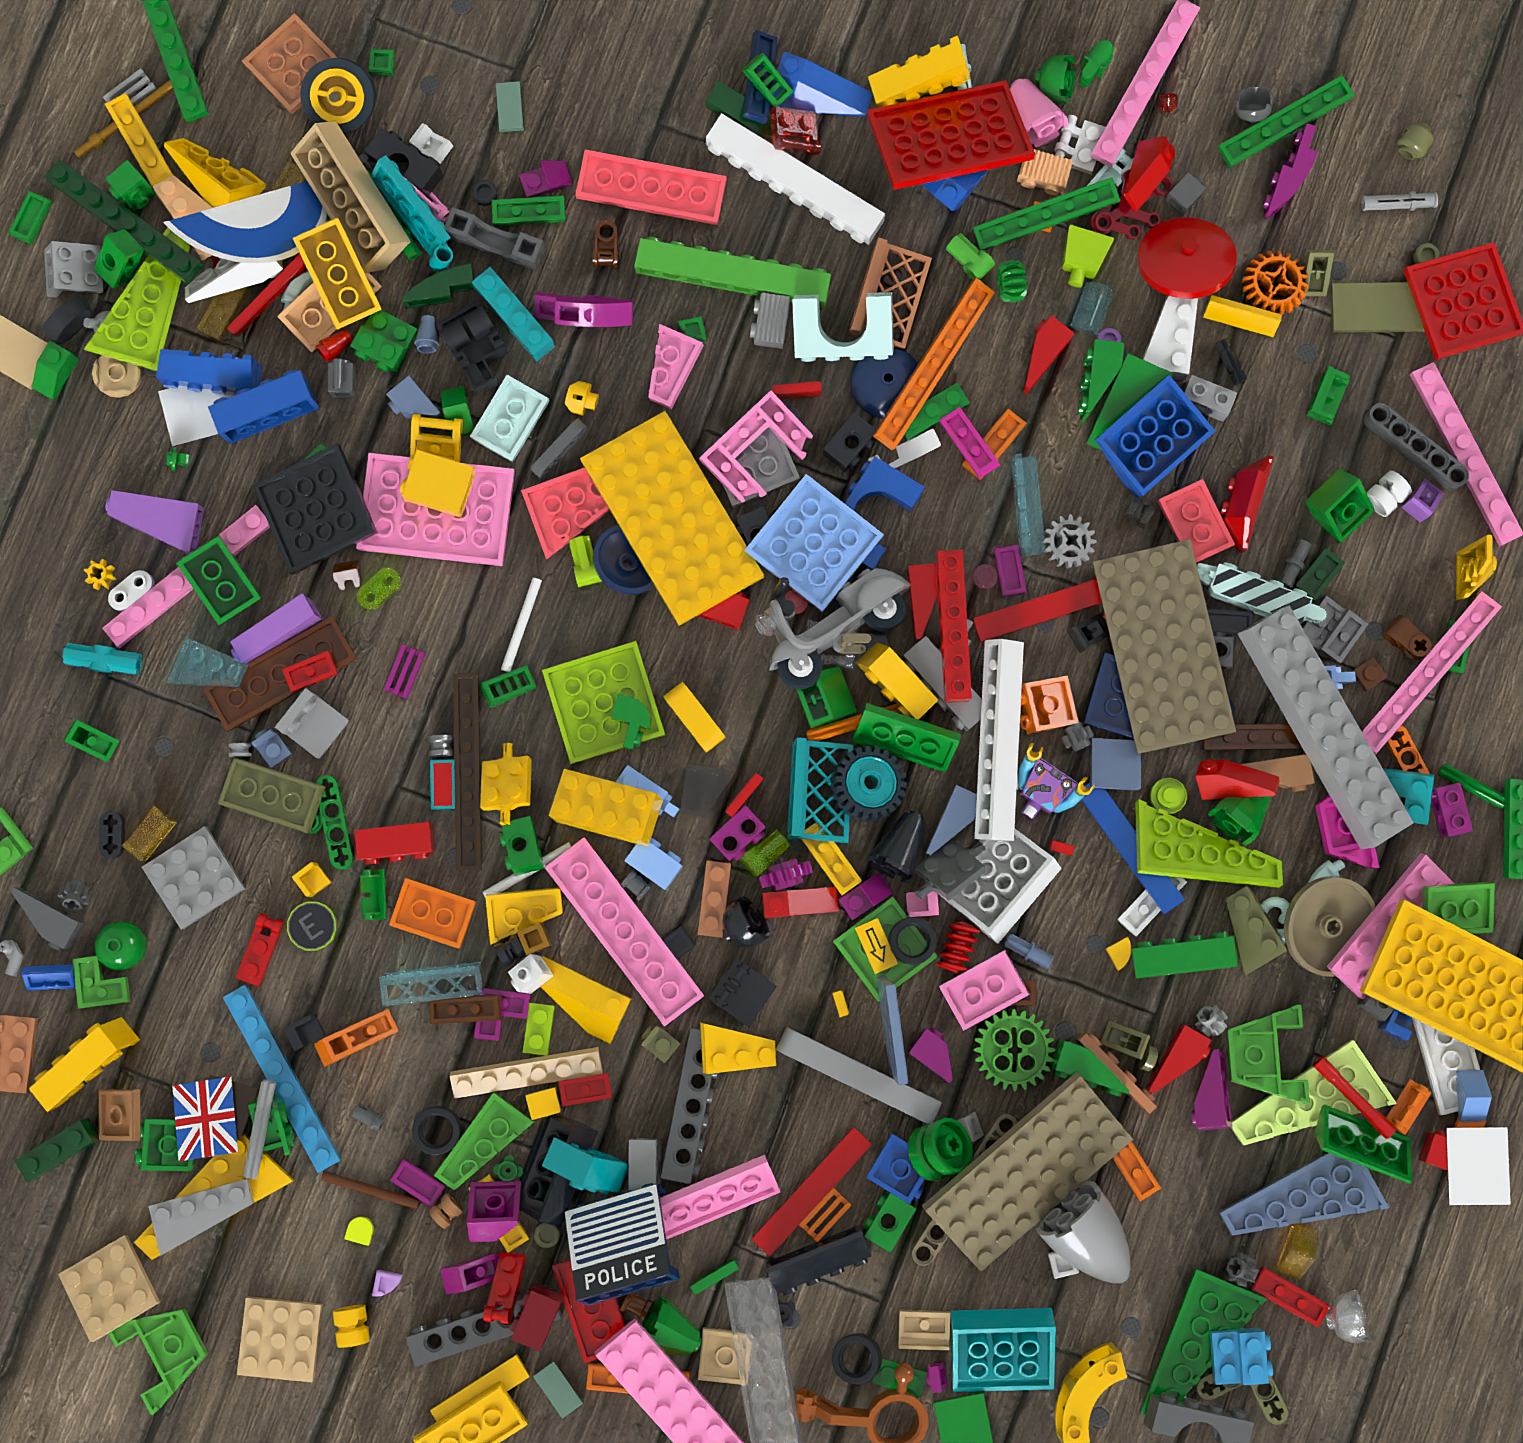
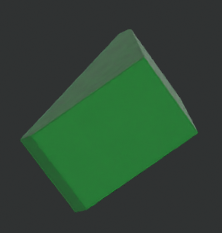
[440,385,475,436]

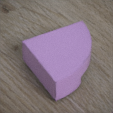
[372,1270,403,1296]

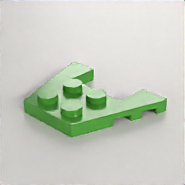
[1226,1005,1310,1104]
[108,1308,208,1415]

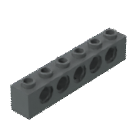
[661,1027,718,1184]
[406,1284,563,1367]

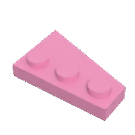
[648,324,704,410]

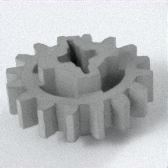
[1042,514,1097,569]

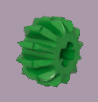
[996,260,1027,303]

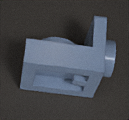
[251,729,293,769]

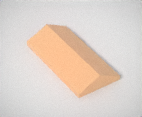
[277,272,382,352]

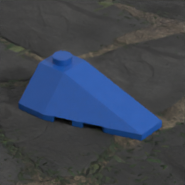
[769,52,873,116]
[922,170,988,211]

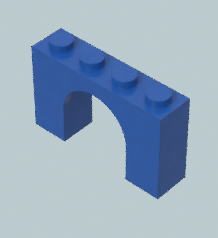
[842,457,925,571]

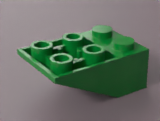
[1077,339,1124,423]
[1050,1039,1130,1097]

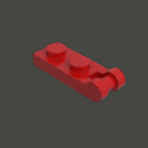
[235,913,284,987]
[483,1252,527,1324]

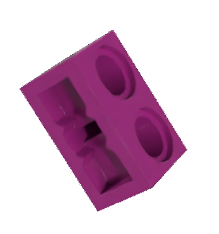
[1431,783,1473,838]
[709,805,766,862]

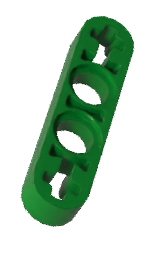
[316,775,355,870]

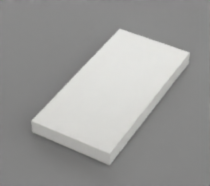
[1412,1018,1480,1116]

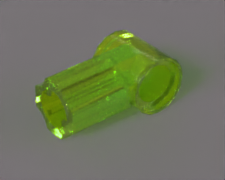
[739,829,790,878]

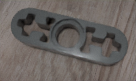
[531,419,588,479]

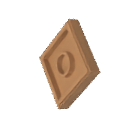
[99,1089,141,1141]

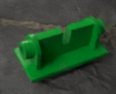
[359,869,387,920]

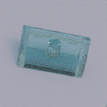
[1070,282,1113,336]

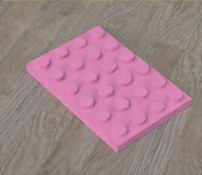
[356,453,515,566]

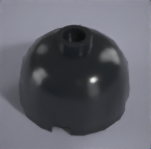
[722,896,770,947]

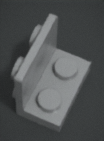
[44,241,103,297]
[275,688,349,759]

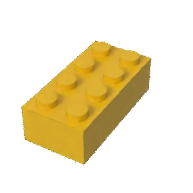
[293,217,382,330]
[549,769,663,847]

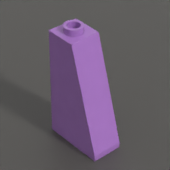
[105,490,204,553]
[230,593,324,664]

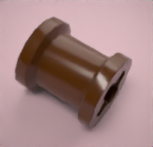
[620,1294,652,1321]

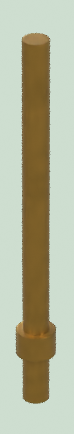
[74,80,174,159]

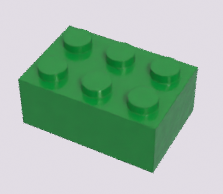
[176,534,261,625]

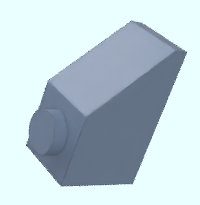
[386,376,443,419]

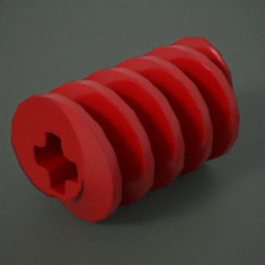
[935,919,981,975]

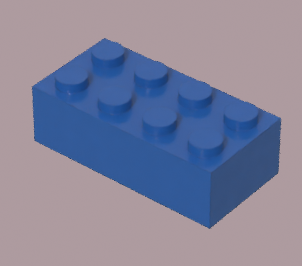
[208,370,320,444]

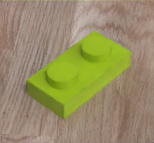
[523,1003,555,1056]

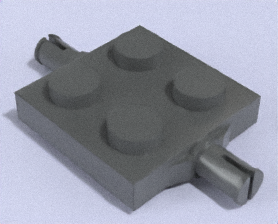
[915,839,986,901]

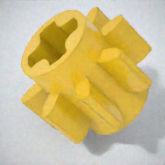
[84,559,117,590]

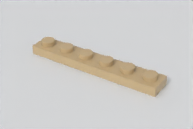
[450,1047,603,1098]

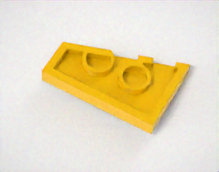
[485,887,563,945]
[700,1022,776,1074]

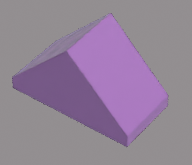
[1401,478,1444,522]

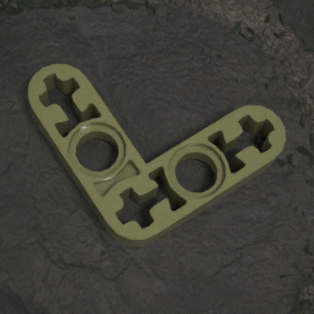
[1195,1370,1288,1425]

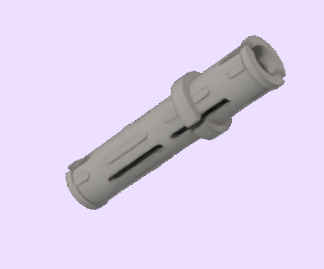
[1361,191,1438,211]

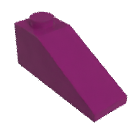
[1192,1050,1233,1131]

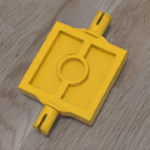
[480,743,532,825]

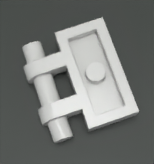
[1054,115,1106,175]

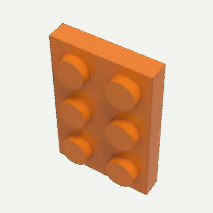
[389,878,477,949]

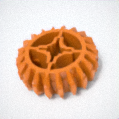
[1242,250,1309,315]

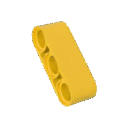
[663,682,726,752]

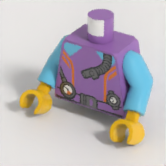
[1018,743,1095,820]

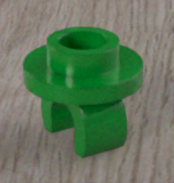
[166,447,190,472]

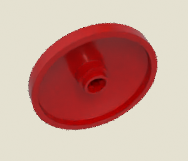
[1137,217,1237,299]

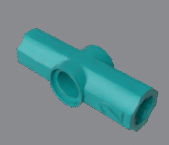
[63,643,142,675]

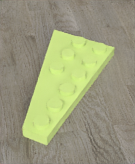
[1231,1040,1397,1145]

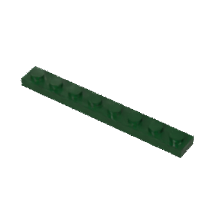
[44,160,203,284]

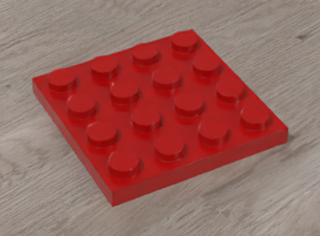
[1403,242,1523,360]

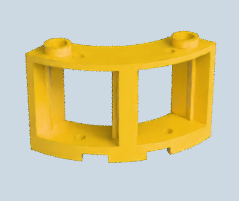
[1055,1342,1127,1443]

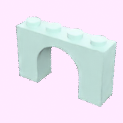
[792,292,894,362]

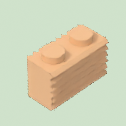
[1017,149,1073,195]

